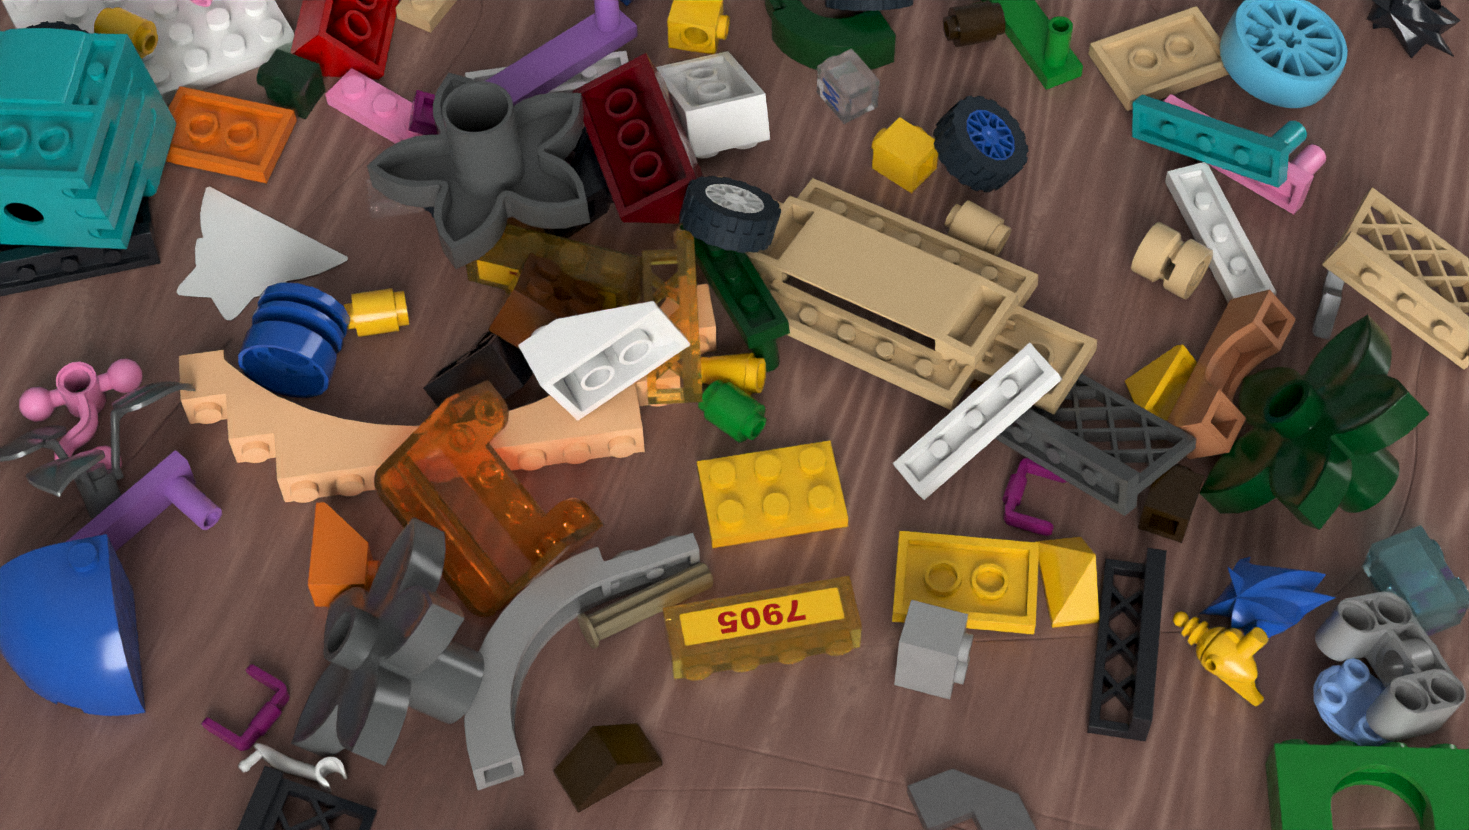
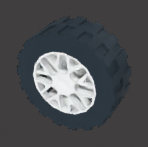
[679,176,781,253]

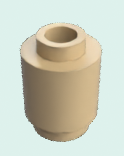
[945,200,1012,256]

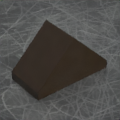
[553,723,663,813]

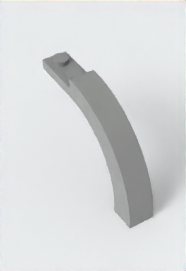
[464,533,700,791]

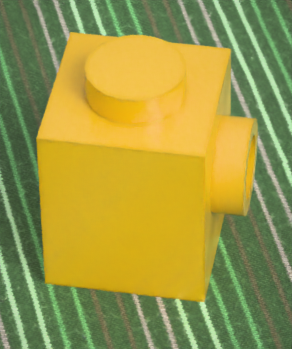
[871,117,938,194]

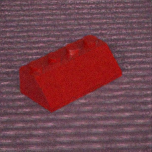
[289,0,399,80]

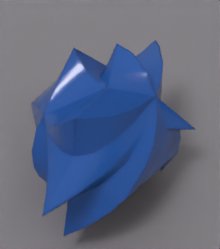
[1199,557,1336,638]

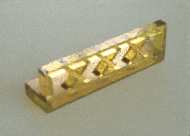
[642,230,703,405]

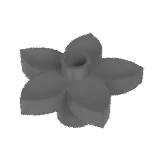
[367,72,590,269]
[291,517,484,766]

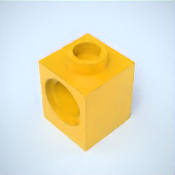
[667,0,730,55]

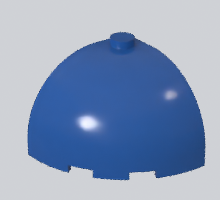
[0,534,146,716]

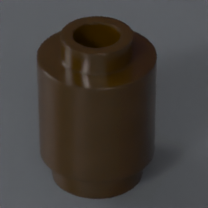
[943,0,1005,47]

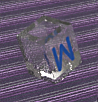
[817,49,879,124]

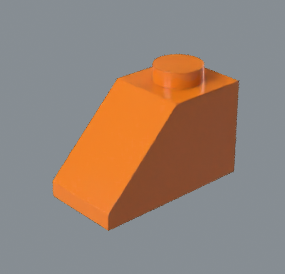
[308,502,381,607]

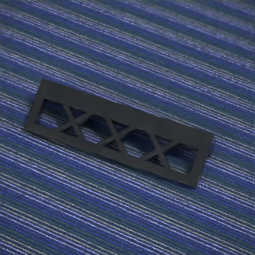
[1087,548,1167,741]

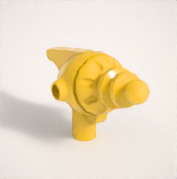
[1173,611,1269,706]

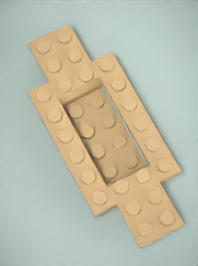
[673,176,1097,415]

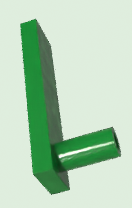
[981,0,1083,90]

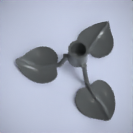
[0,381,195,518]

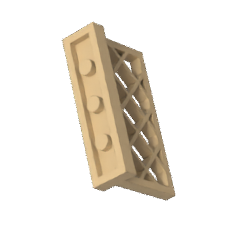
[1322,187,1469,370]

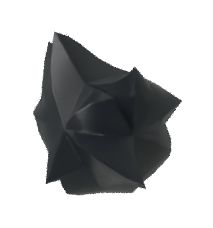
[1366,0,1461,58]

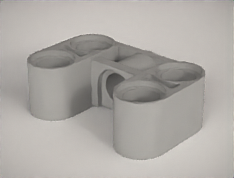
[1315,592,1466,741]

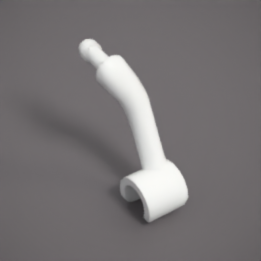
[238,743,347,793]

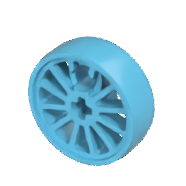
[1219,0,1348,108]

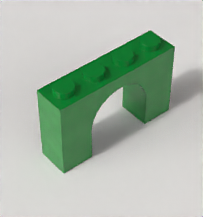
[1265,739,1469,830]

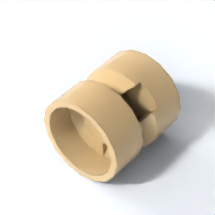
[1131,222,1213,300]

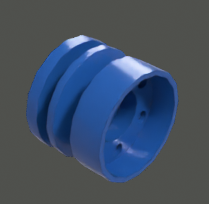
[238,283,350,398]

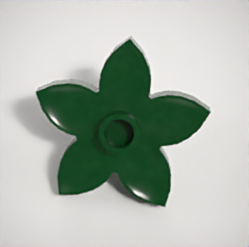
[1199,314,1429,530]

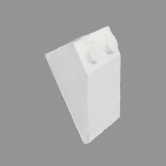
[656,51,770,158]
[518,301,691,420]

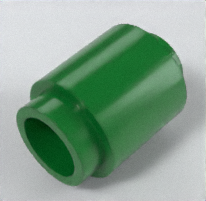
[698,380,767,443]

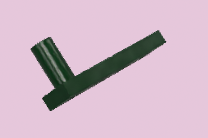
[679,225,790,372]

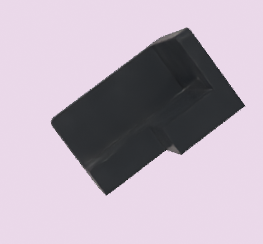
[423,330,533,424]

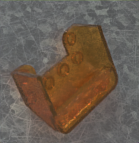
[374,380,604,617]

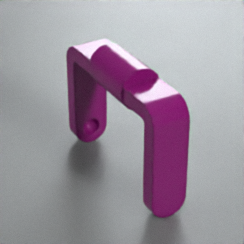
[1002,458,1067,536]
[201,664,290,751]

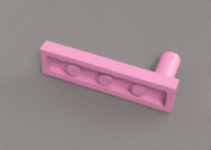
[1163,94,1326,215]

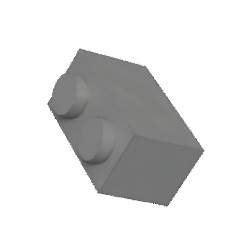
[894,600,974,700]

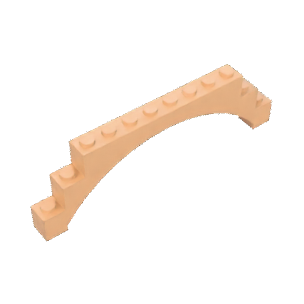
[179,284,717,503]

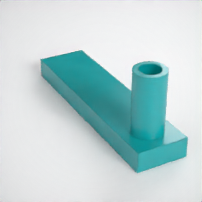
[1132,94,1307,188]

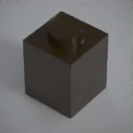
[1138,464,1205,543]

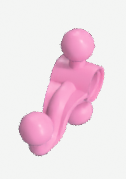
[19,358,142,469]

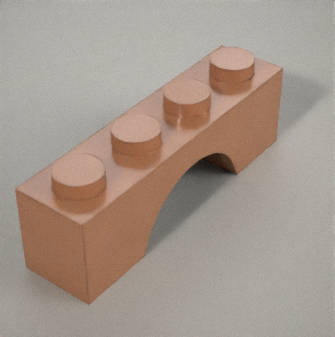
[1167,289,1296,460]

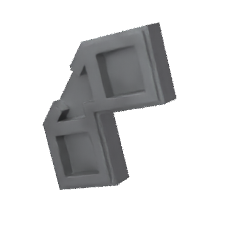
[1312,242,1344,340]
[907,769,1036,830]

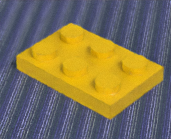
[697,440,848,548]
[892,531,1039,634]

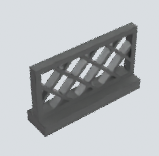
[995,374,1197,516]

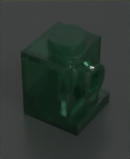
[256,49,326,119]

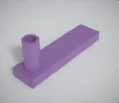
[486,0,638,106]
[66,450,222,552]

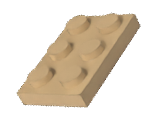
[1088,6,1229,111]

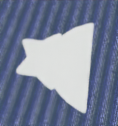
[177,186,348,321]

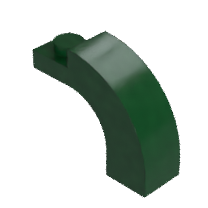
[765,0,896,74]

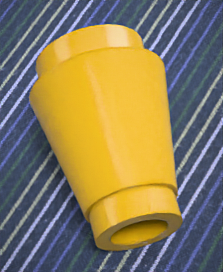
[698,353,766,395]

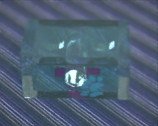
[1362,525,1469,636]

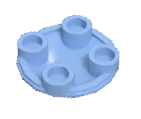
[1313,658,1394,746]

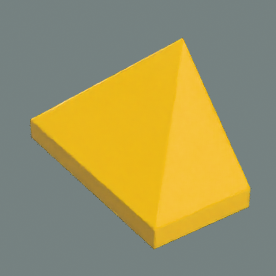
[1125,344,1197,421]
[1035,537,1099,628]

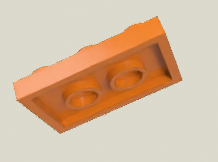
[166,86,297,184]

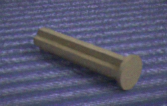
[577,563,713,649]

